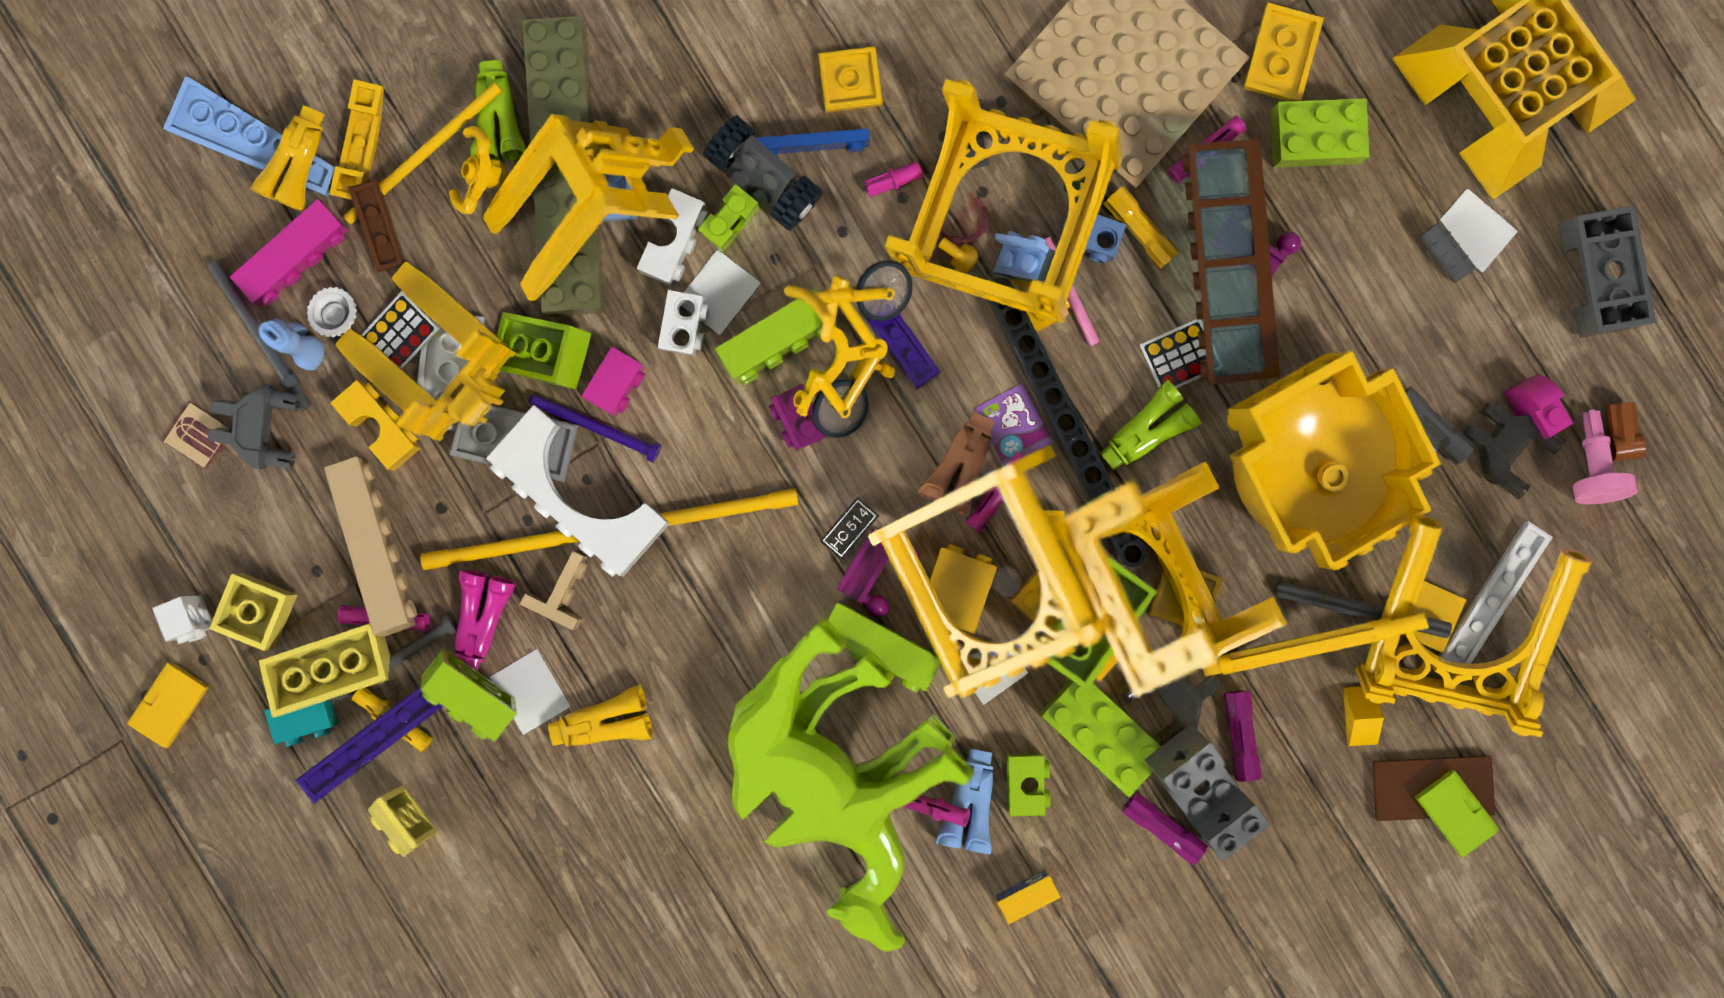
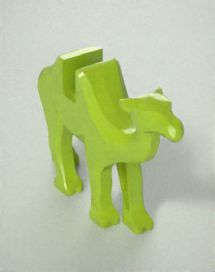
[728,617,974,952]

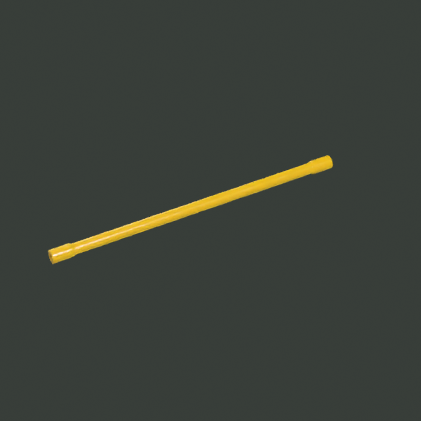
[420,488,799,570]

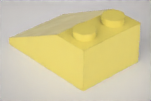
[368,785,438,857]

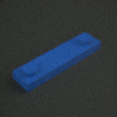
[757,128,870,156]

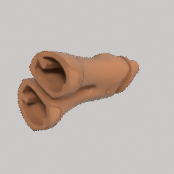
[918,412,995,517]

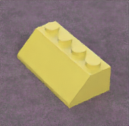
[258,624,390,718]

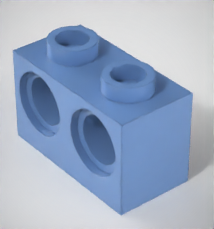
[1056,209,1126,264]

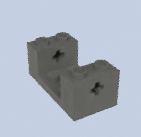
[1558,206,1657,338]
[1145,723,1270,862]

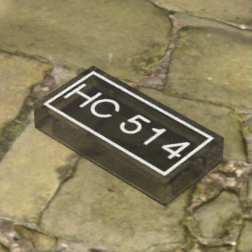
[820,497,880,560]

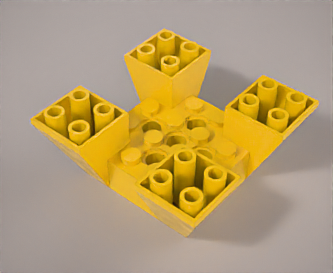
[1392,0,1636,200]

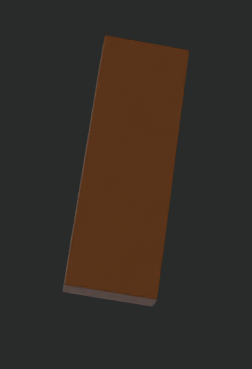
[348,179,406,272]

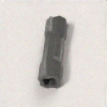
[1405,387,1475,465]

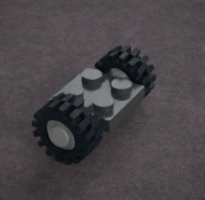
[703,115,823,231]

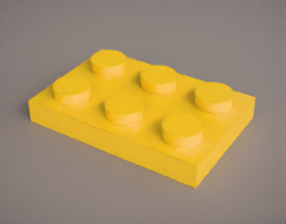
[1243,3,1324,101]

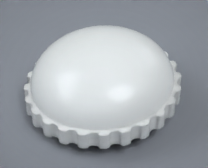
[307,287,357,337]

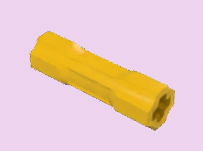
[1103,186,1181,269]

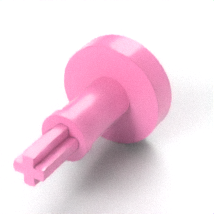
[1572,409,1638,504]

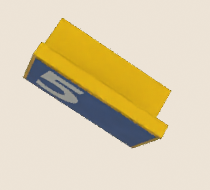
[994,870,1061,924]

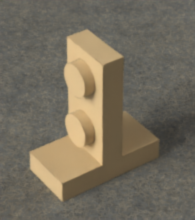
[520,551,588,630]

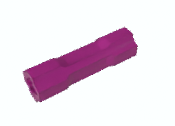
[1224,690,1262,782]
[1121,791,1208,866]

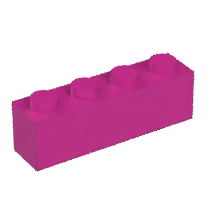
[230,199,349,307]

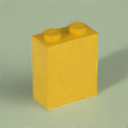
[929,544,997,633]

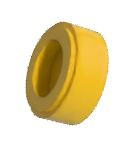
[1317,461,1349,492]

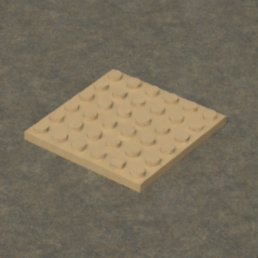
[1004,0,1250,190]

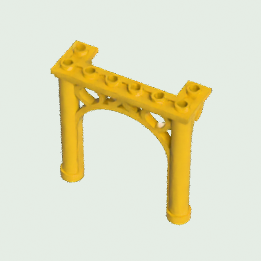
[1355,515,1592,737]

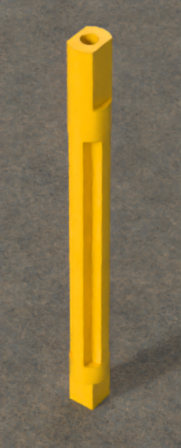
[1202,612,1429,677]

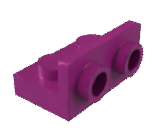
[768,383,828,451]

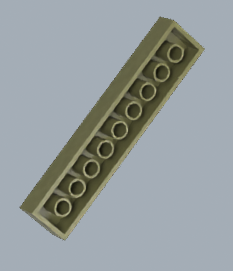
[522,16,606,317]

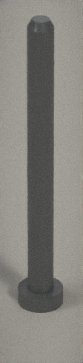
[334,614,458,701]

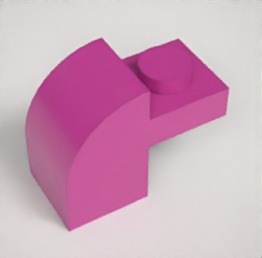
[1503,375,1573,439]

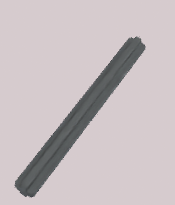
[1275,582,1452,638]

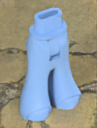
[259,319,325,370]
[935,748,993,854]

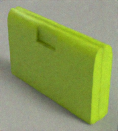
[1415,770,1499,858]

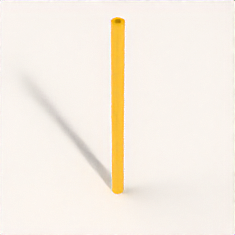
[343,82,503,224]

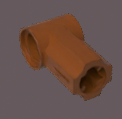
[1606,402,1646,462]

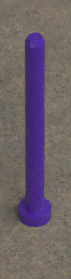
[529,394,662,463]

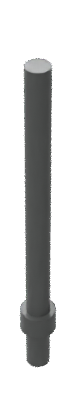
[207,260,312,411]

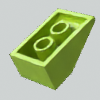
[497,312,591,390]

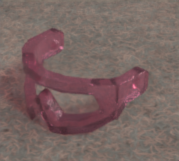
[939,196,988,246]

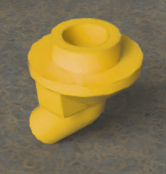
[938,237,978,273]

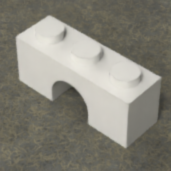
[637,188,708,287]

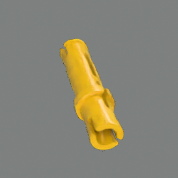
[351,687,433,753]

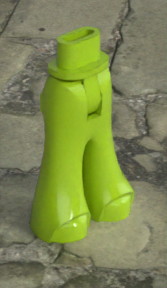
[471,60,527,160]
[1099,379,1203,471]

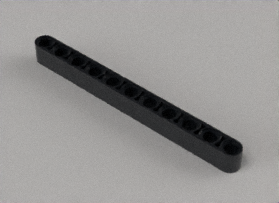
[987,278,1146,567]

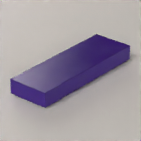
[867,301,941,389]

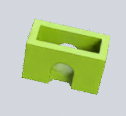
[698,184,760,253]
[1007,753,1051,816]

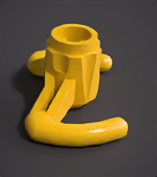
[449,126,507,214]

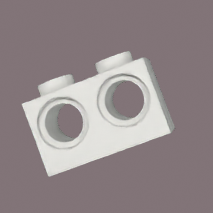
[658,290,709,356]
[152,595,212,644]

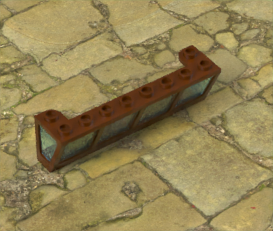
[1182,139,1280,385]

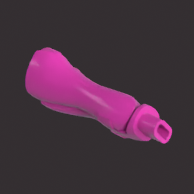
[454,570,516,671]

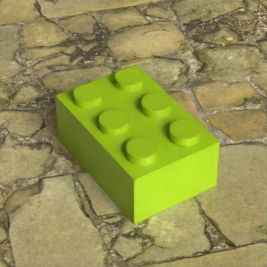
[1271,98,1370,168]
[421,648,517,742]

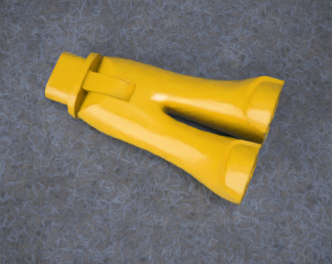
[250,105,325,212]
[548,684,653,747]

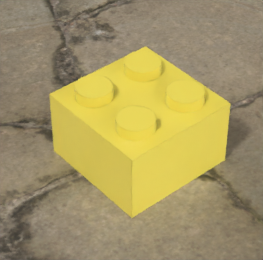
[209,573,297,651]

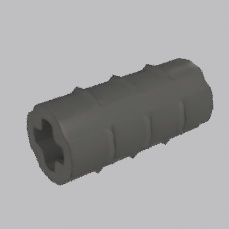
[1419,221,1476,283]

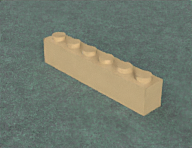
[324,456,417,637]

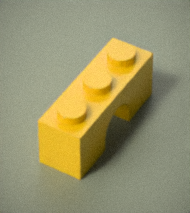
[330,380,421,471]

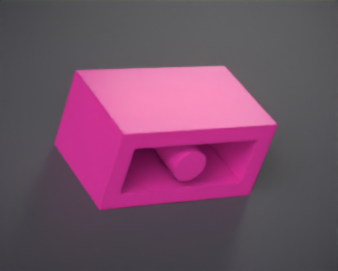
[581,347,646,417]

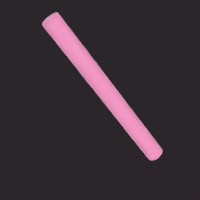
[1044,237,1100,347]

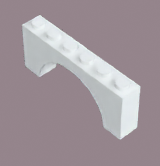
[486,405,670,577]

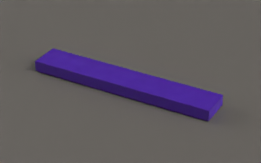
[295,686,444,804]

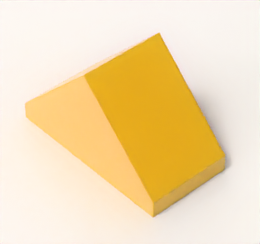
[1343,686,1384,746]

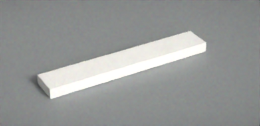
[1431,521,1553,674]

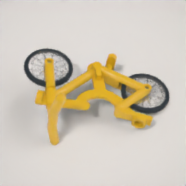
[784,260,913,438]

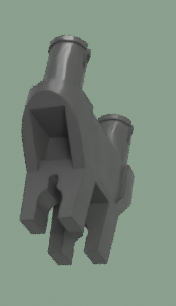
[208,384,301,470]

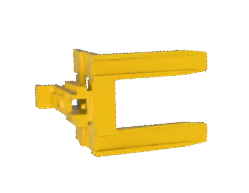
[483,114,694,301]
[335,262,516,441]

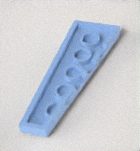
[163,76,335,197]

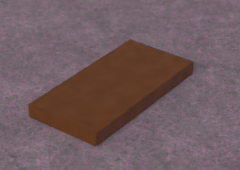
[1372,755,1495,821]

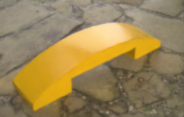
[329,79,384,200]

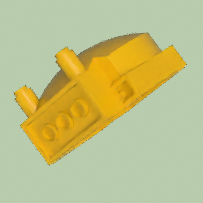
[1227,351,1441,570]

